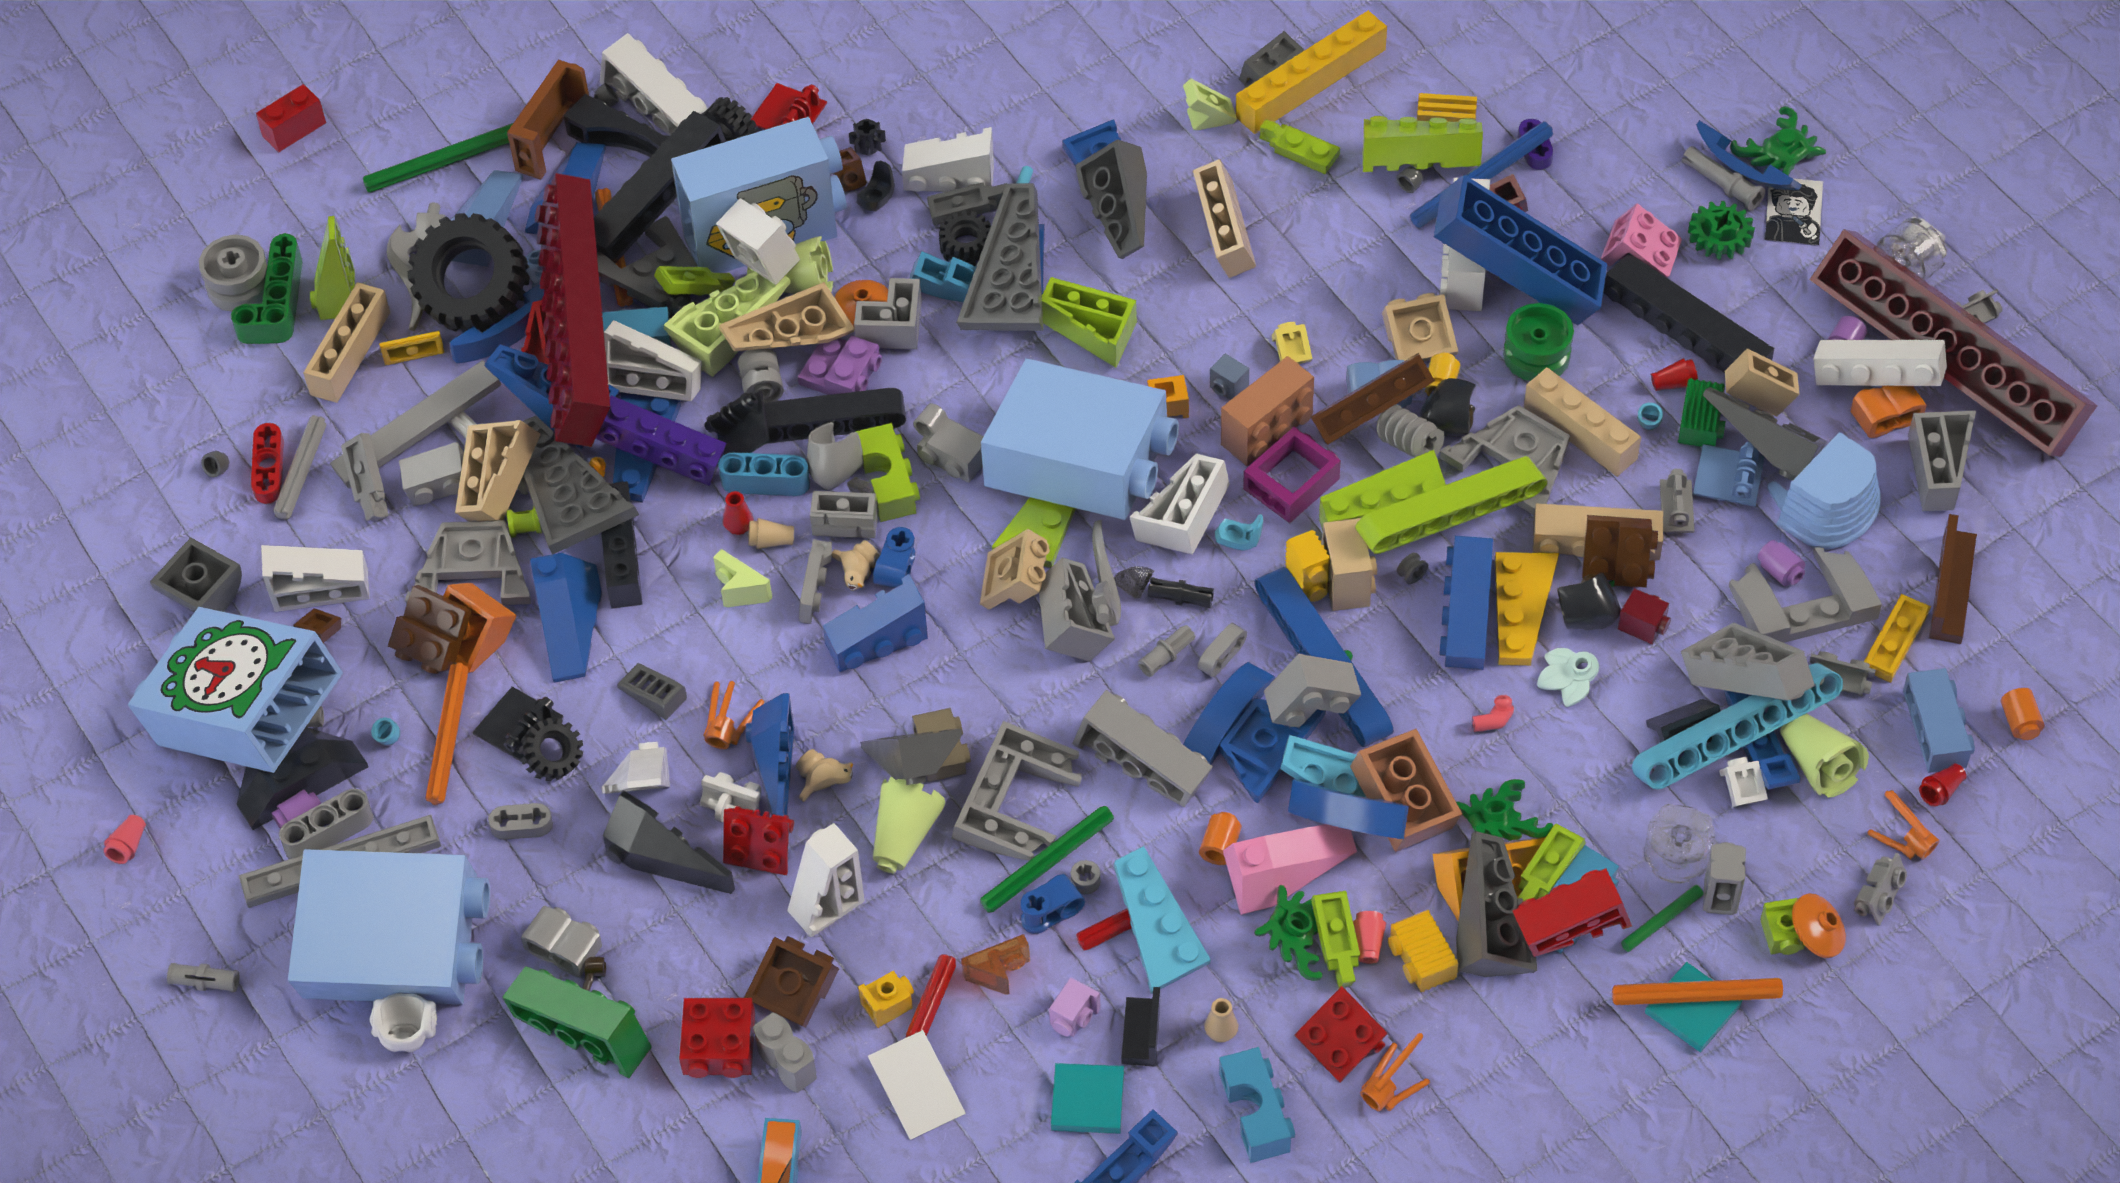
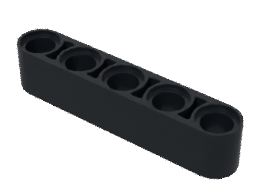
[764,388,906,443]

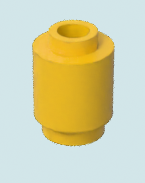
[1425,352,1461,396]

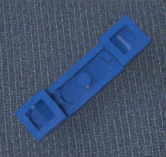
[1696,120,1802,190]
[449,283,544,363]
[1183,662,1275,765]
[1724,690,1801,789]
[1288,779,1409,839]
[1074,1109,1178,1183]

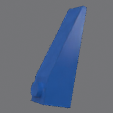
[525,142,606,234]
[484,344,619,449]
[530,553,602,683]
[746,693,795,816]

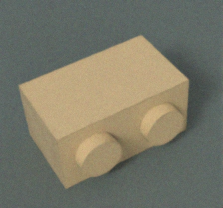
[1725,349,1799,417]

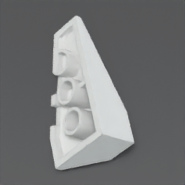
[602,742,670,794]

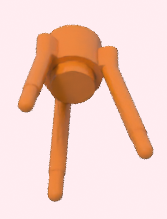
[703,681,764,749]
[1867,790,1940,860]
[1360,1033,1430,1111]

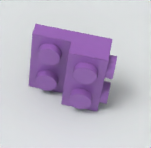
[798,335,882,395]

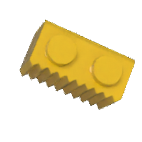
[1285,530,1330,602]
[1388,910,1458,992]

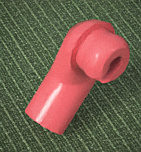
[1472,695,1514,732]

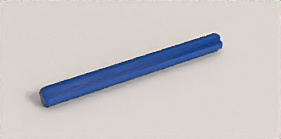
[1410,121,1553,228]

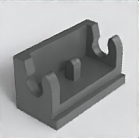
[1239,31,1304,85]

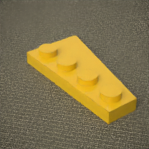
[1495,552,1559,666]

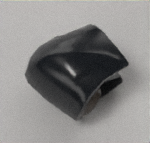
[1420,378,1476,437]
[1557,572,1621,630]

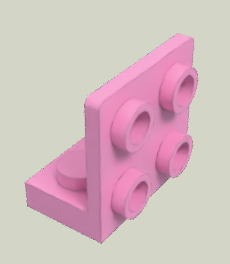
[1601,203,1682,278]

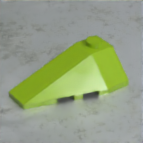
[310,216,355,320]

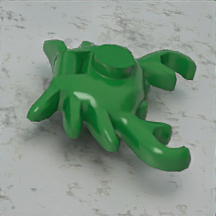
[1730,106,1826,176]
[1456,779,1553,841]
[1254,885,1323,981]

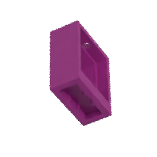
[1243,427,1341,524]

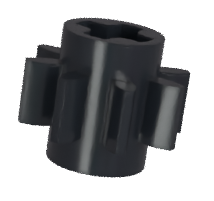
[849,119,886,155]

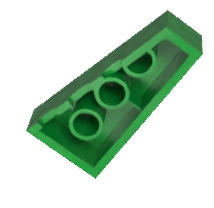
[502,966,652,1078]

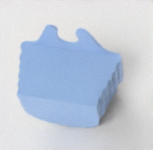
[1767,432,1881,550]

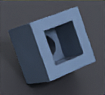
[1210,353,1249,400]

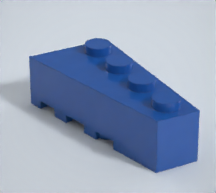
[1439,535,1493,670]

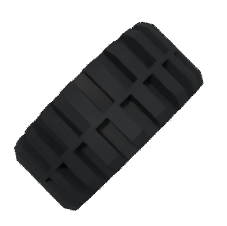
[407,213,530,333]

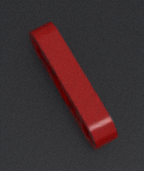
[251,423,284,504]

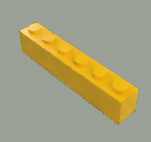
[1236,10,1387,134]

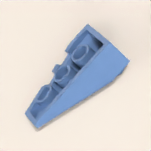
[451,170,523,267]

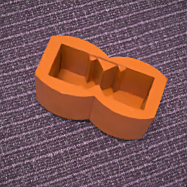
[1850,386,1927,438]

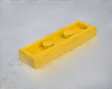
[1864,594,1931,683]

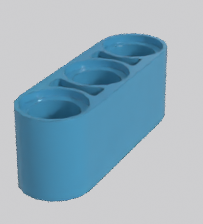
[718,452,811,496]

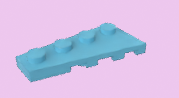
[1114,846,1211,994]

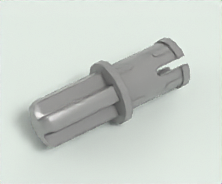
[1138,625,1195,677]

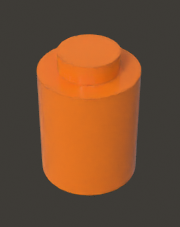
[2000,688,2045,740]
[1199,812,1242,865]

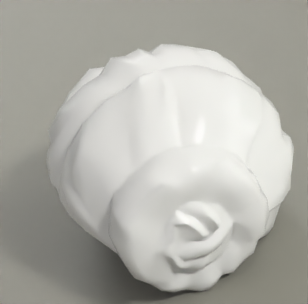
[370,993,437,1052]

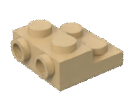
[1382,293,1459,361]
[980,529,1050,610]

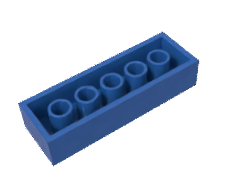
[1433,174,1607,326]

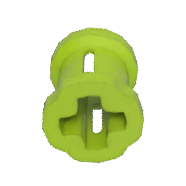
[507,506,542,538]

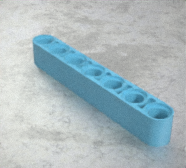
[1632,663,1843,789]

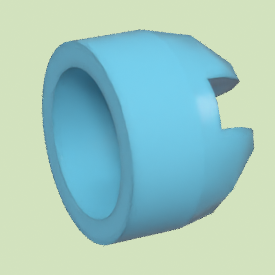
[1637,403,1663,430]
[371,717,400,745]

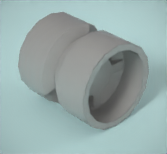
[738,348,784,403]

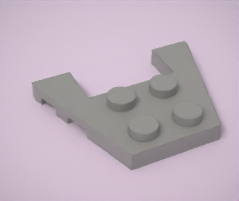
[1440,405,1570,515]
[405,520,531,605]

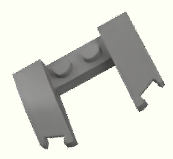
[1729,547,1882,643]
[952,721,1082,861]

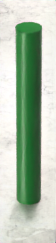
[1621,885,1704,952]

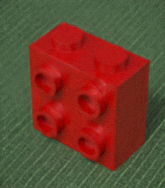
[679,998,755,1078]

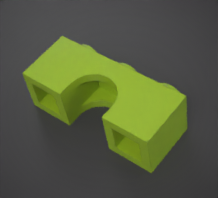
[856,423,920,522]

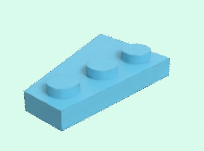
[1280,735,1366,798]

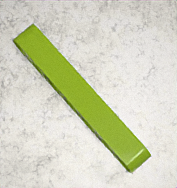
[1355,456,1548,554]

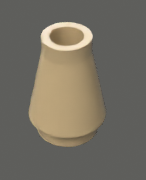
[748,518,794,549]
[1204,998,1239,1042]

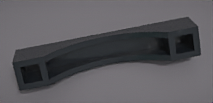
[563,94,669,157]

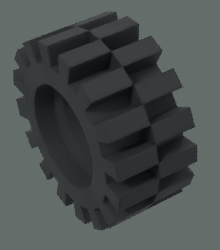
[703,97,757,142]
[939,211,991,266]
[519,718,583,781]

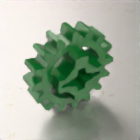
[1688,201,1755,260]

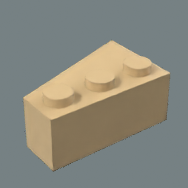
[455,420,541,522]

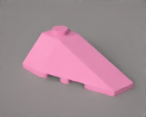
[1223,824,1357,915]

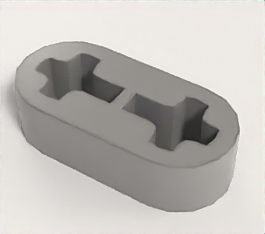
[1198,623,1247,677]
[488,803,553,839]

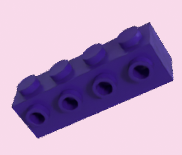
[596,395,726,486]

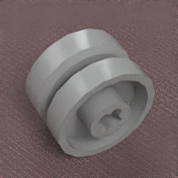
[199,234,267,312]

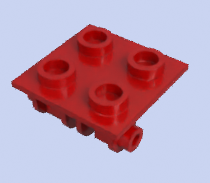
[750,83,827,130]
[723,806,794,876]
[1295,986,1388,1083]

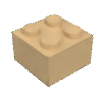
[1322,518,1377,611]

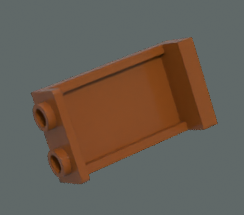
[507,59,589,180]

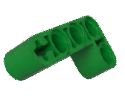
[231,233,303,344]

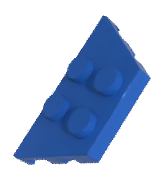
[1219,699,1326,803]

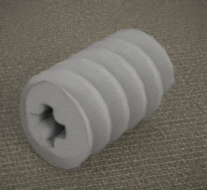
[1376,404,1444,457]

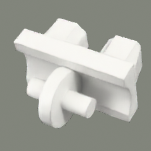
[700,772,761,822]

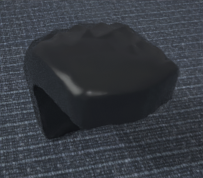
[856,161,895,212]

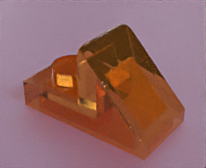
[961,934,1030,995]

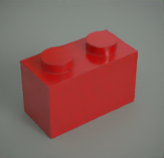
[256,84,326,153]

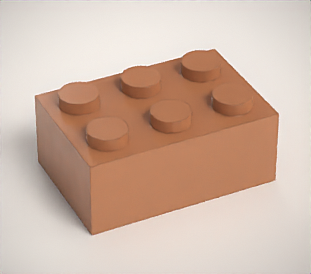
[1221,356,1314,466]
[1350,729,1462,852]

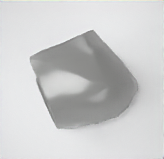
[807,422,864,490]

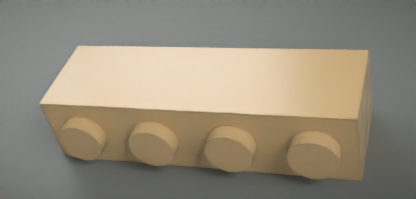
[1193,159,1256,278]
[303,282,390,403]
[1524,368,1641,477]
[1533,503,1663,560]

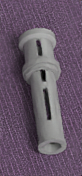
[1682,146,1765,211]

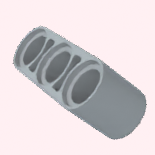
[279,789,373,859]

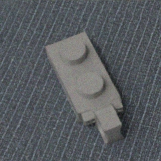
[341,433,388,521]
[799,539,832,624]

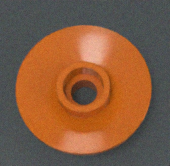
[834,280,888,326]
[1792,893,1846,958]

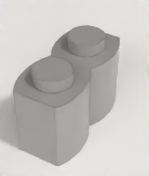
[521,906,602,977]
[753,1012,817,1093]

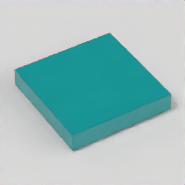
[1645,962,1742,1053]
[1051,1063,1124,1134]

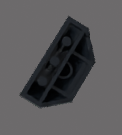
[237,727,369,830]

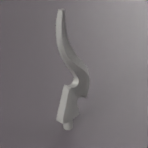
[386,202,445,331]
[1092,520,1121,626]

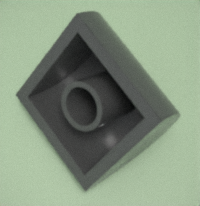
[150,537,242,612]

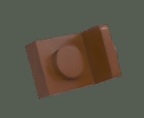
[832,147,867,193]
[293,608,342,644]

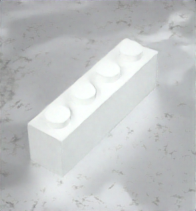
[1813,340,1947,386]

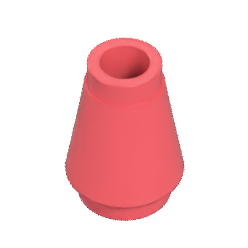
[103,815,146,864]
[1353,911,1386,964]

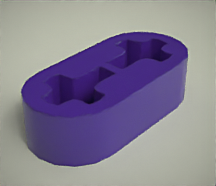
[1517,119,1553,170]

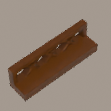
[1311,353,1435,445]
[1929,514,1977,644]

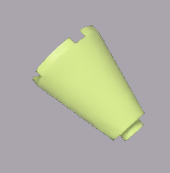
[747,236,833,294]
[1780,713,1869,798]
[873,777,946,874]

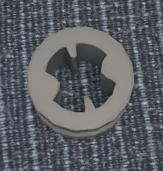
[1070,860,1101,894]

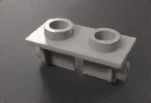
[1956,289,2002,323]
[1660,469,1695,533]
[1809,651,1876,696]
[1854,853,1907,926]

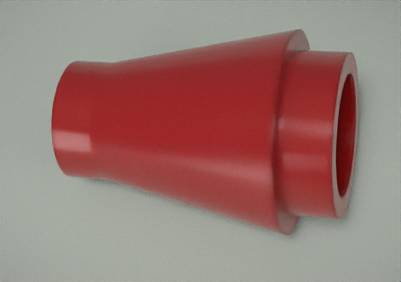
[1650,358,1698,391]
[722,491,754,535]
[1919,763,1967,806]

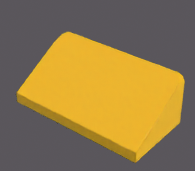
[379,331,445,365]

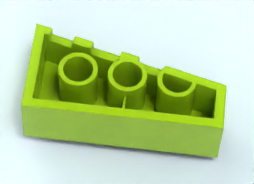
[1362,116,1483,172]
[1319,450,1446,531]

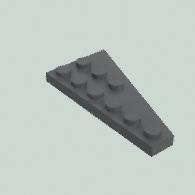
[956,183,1043,331]
[523,415,639,554]

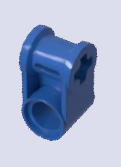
[873,527,916,588]
[1021,874,1086,934]

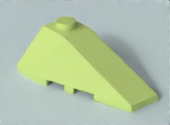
[663,271,790,377]

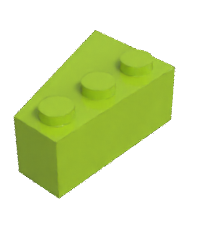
[1042,277,1137,368]

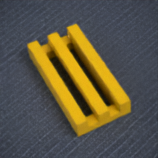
[1417,93,1477,122]

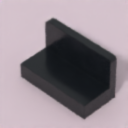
[1646,699,1721,753]
[1121,987,1160,1066]

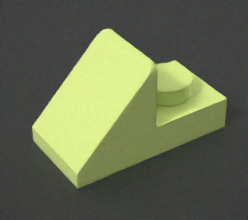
[1183,78,1237,130]
[713,549,772,607]

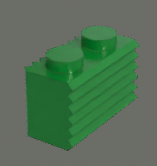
[1678,378,1726,447]

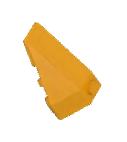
[1432,837,1546,921]

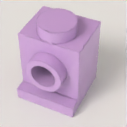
[1049,978,1100,1037]

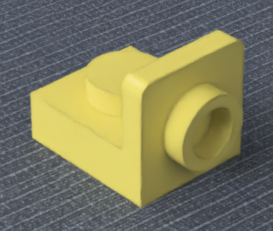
[1271,322,1313,364]

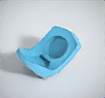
[1215,514,1263,550]

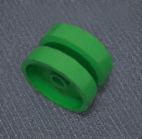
[1503,303,1574,381]

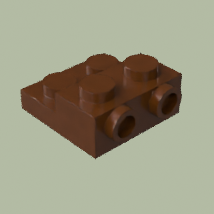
[1582,515,1658,588]
[388,585,472,674]
[744,936,839,1028]

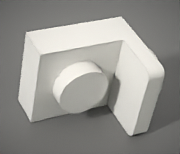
[1719,757,1768,807]

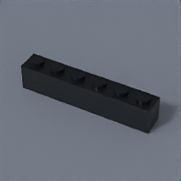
[594,111,726,264]
[1603,253,1775,373]

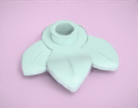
[1537,648,1599,707]

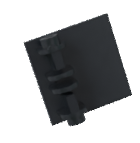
[704,391,769,455]
[472,686,564,761]

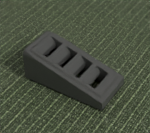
[617,663,687,720]

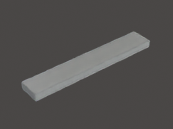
[330,360,501,489]
[238,815,441,908]

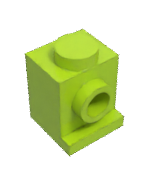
[1760,898,1805,955]

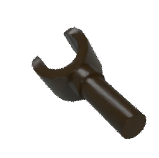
[582,957,606,991]

